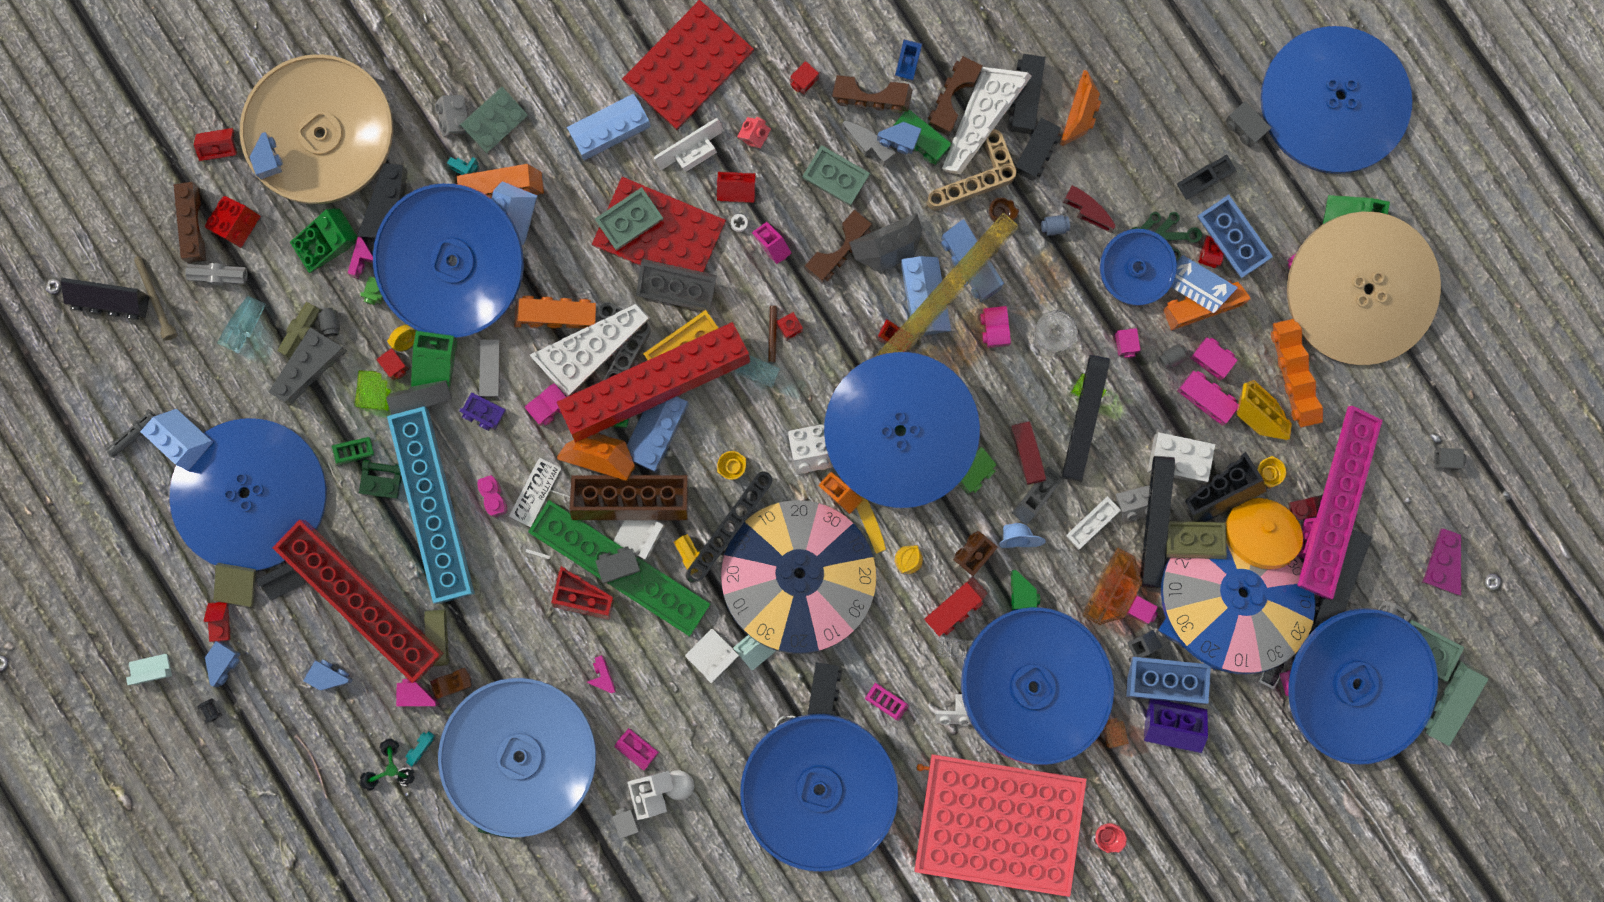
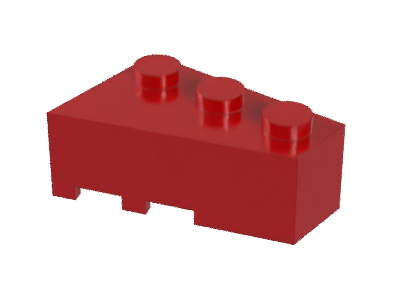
[551,566,614,620]

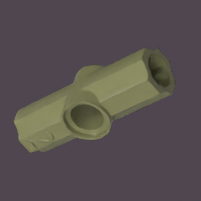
[277,302,321,358]

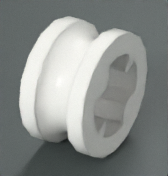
[731,214,748,232]

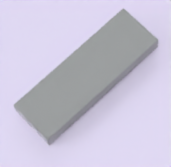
[479,340,500,397]

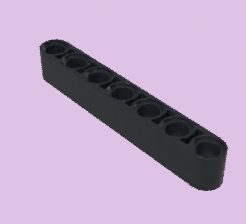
[1062,355,1110,482]
[1140,456,1175,588]
[686,471,773,583]

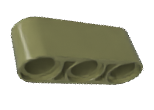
[424,609,449,667]

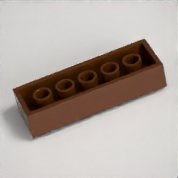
[569,475,689,520]

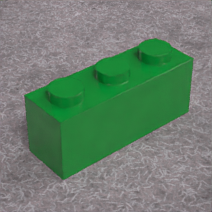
[893,109,951,165]

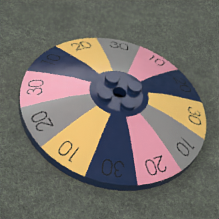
[721,500,876,654]

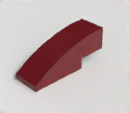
[1063,185,1116,233]
[1011,421,1046,485]

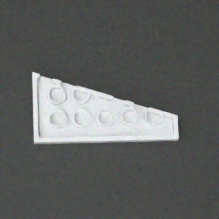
[942,67,1032,175]
[530,304,650,397]

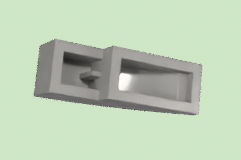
[842,121,895,166]

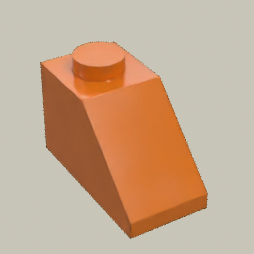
[818,472,863,514]

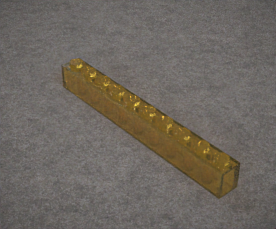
[875,212,1018,357]

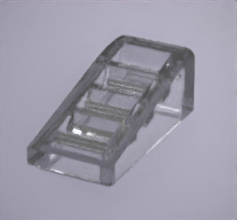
[936,637,973,659]

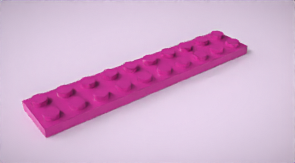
[1297,405,1383,600]

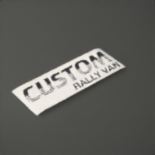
[509,457,561,527]

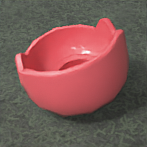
[1095,823,1127,853]

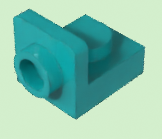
[447,157,479,175]

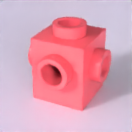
[737,117,771,149]

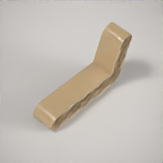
[927,129,1016,211]

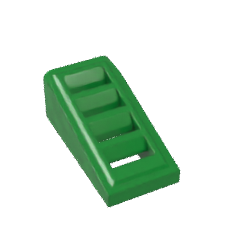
[331,437,374,466]

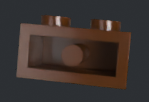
[953,530,998,576]

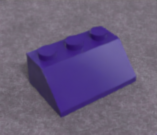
[1144,699,1208,753]

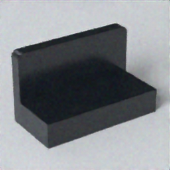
[256,564,305,600]

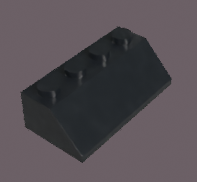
[61,278,149,320]

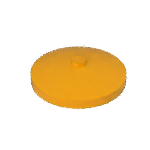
[1226,498,1303,569]

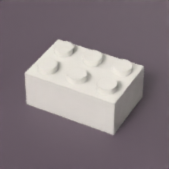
[1147,432,1215,484]

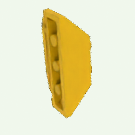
[1237,380,1292,440]

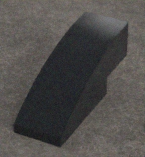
[1177,154,1237,200]

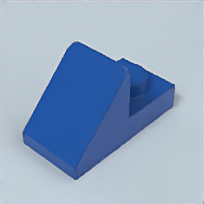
[895,39,922,80]

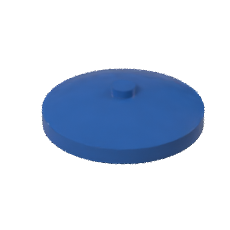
[1099,229,1177,305]

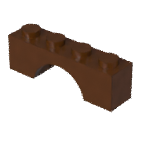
[928,56,983,137]
[832,75,913,113]
[173,182,207,263]
[805,209,872,284]

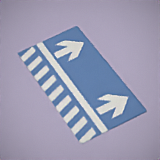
[1171,255,1237,313]

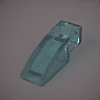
[217,296,266,353]
[733,355,780,388]

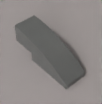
[386,380,452,415]

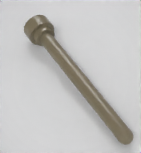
[134,256,178,341]

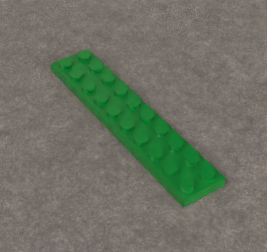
[528,500,711,637]

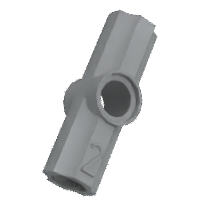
[185,263,248,285]

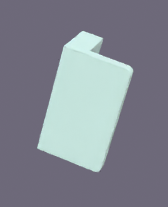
[733,636,776,670]
[126,654,172,685]

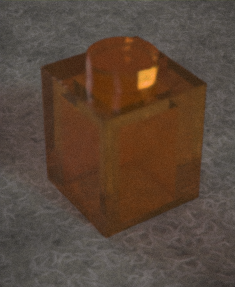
[1103,718,1129,748]

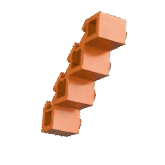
[1271,319,1323,427]

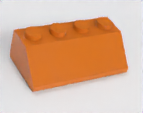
[1163,281,1250,331]

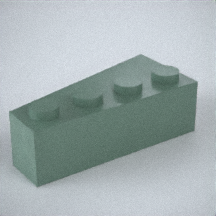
[1424,660,1489,746]

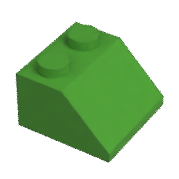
[958,447,997,494]

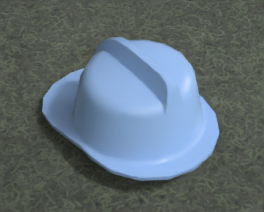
[999,523,1046,548]

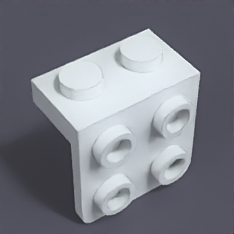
[788,425,833,474]

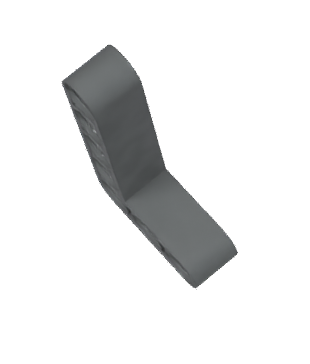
[599,302,651,380]

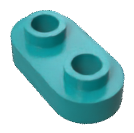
[405,731,436,767]

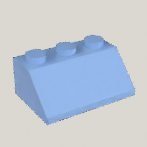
[492,181,537,245]
[140,409,213,471]

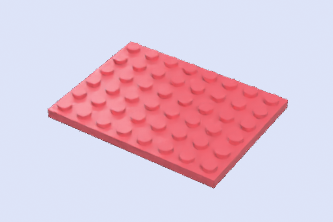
[914,754,1087,897]

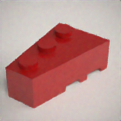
[924,576,988,637]

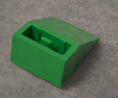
[1322,195,1390,225]
[290,208,358,273]
[411,331,458,391]

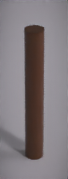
[768,305,777,363]

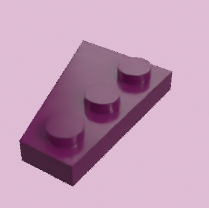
[1422,528,1461,596]

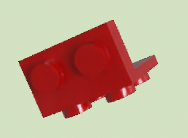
[205,196,261,248]

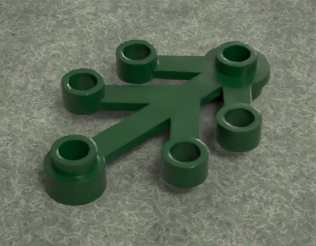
[1130,212,1202,261]

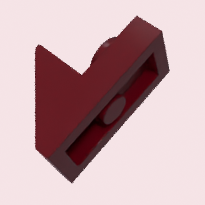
[1288,495,1323,520]

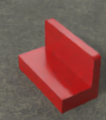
[193,128,237,161]
[717,172,756,203]

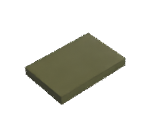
[1166,521,1227,559]

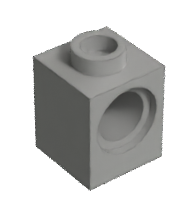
[612,807,640,839]

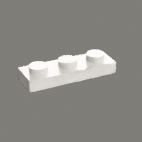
[1065,496,1121,550]

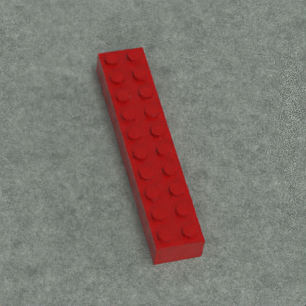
[556,322,751,443]
[273,519,444,683]

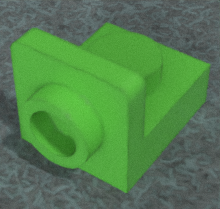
[360,276,383,305]

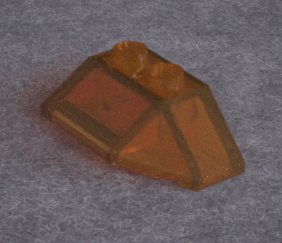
[1082,547,1142,625]

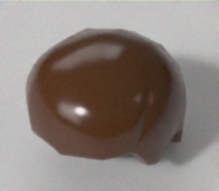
[988,198,1019,226]

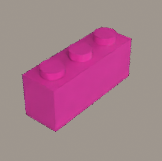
[1177,371,1238,426]

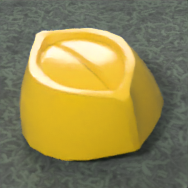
[387,325,417,352]
[717,451,746,480]
[1257,456,1286,489]
[894,545,923,574]

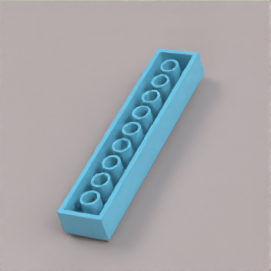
[387,406,475,604]

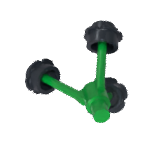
[360,738,415,791]

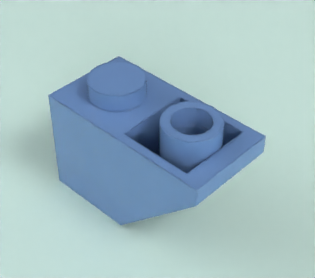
[877,122,921,155]
[250,132,283,179]
[205,641,240,687]
[303,659,353,690]

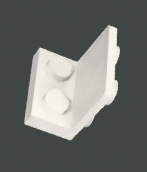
[614,520,665,561]
[685,629,739,683]

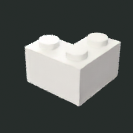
[627,771,674,820]

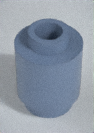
[1041,215,1070,236]

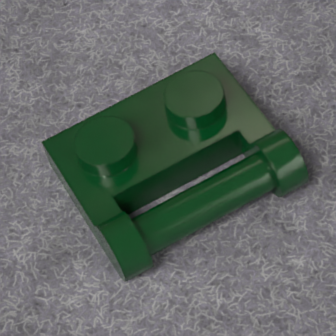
[359,459,402,499]

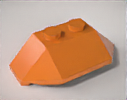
[1059,70,1101,146]
[557,433,635,481]

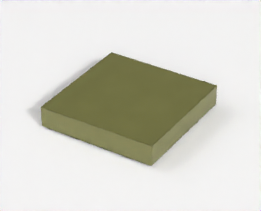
[213,563,256,607]

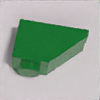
[1010,570,1040,610]

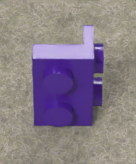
[459,392,506,431]

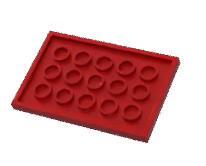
[622,0,754,130]
[591,177,726,272]

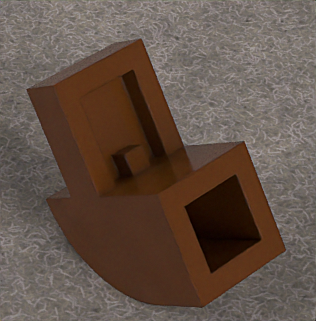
[430,668,471,700]

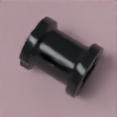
[197,698,222,724]

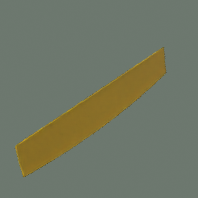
[855,492,886,554]

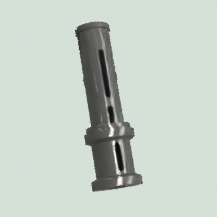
[106,409,156,458]

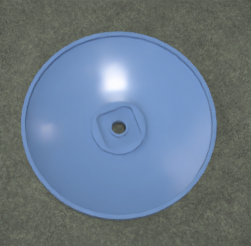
[438,678,596,837]

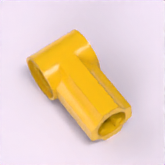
[673,534,705,575]

